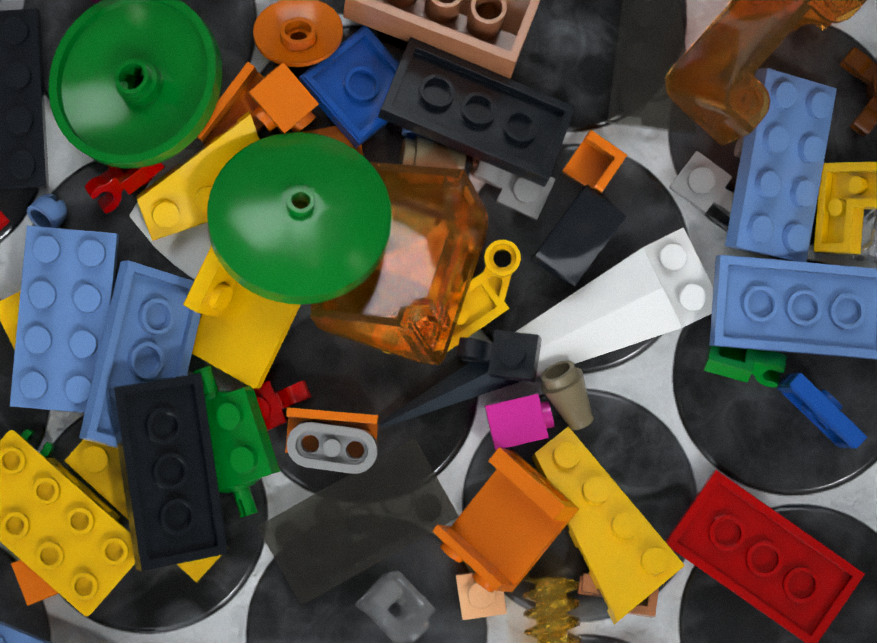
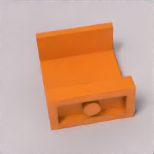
[432,447,579,593]

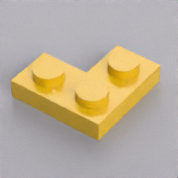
[813,162,877,254]

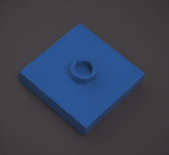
[298,26,399,148]
[777,373,867,449]

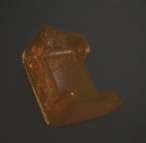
[665,0,867,146]
[310,162,488,365]

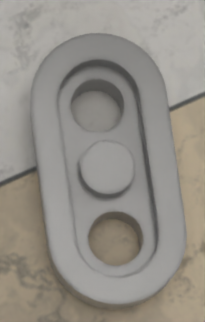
[287,421,378,474]

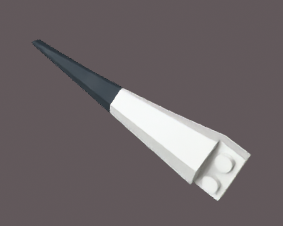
[379,227,713,427]

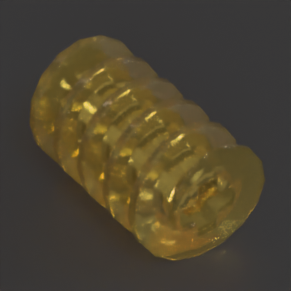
[523,576,581,643]

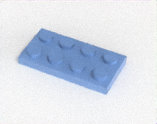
[725,68,837,262]
[10,226,119,413]
[709,255,877,360]
[79,260,201,448]

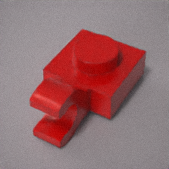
[84,162,165,214]
[254,381,312,431]

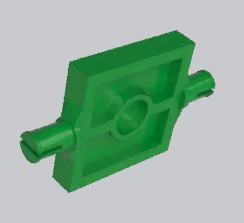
[193,366,280,518]

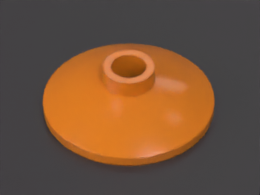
[253,0,343,67]

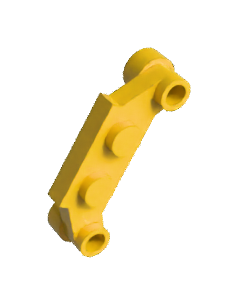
[373,240,521,361]

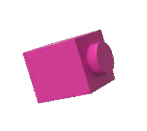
[484,394,555,450]

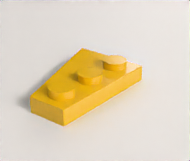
[137,111,260,241]

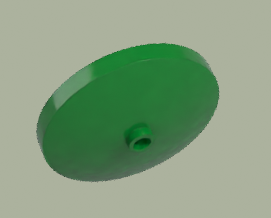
[49,0,223,168]
[207,132,392,305]

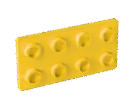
[183,245,301,389]
[0,430,135,616]

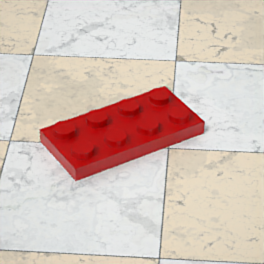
[665,470,865,643]

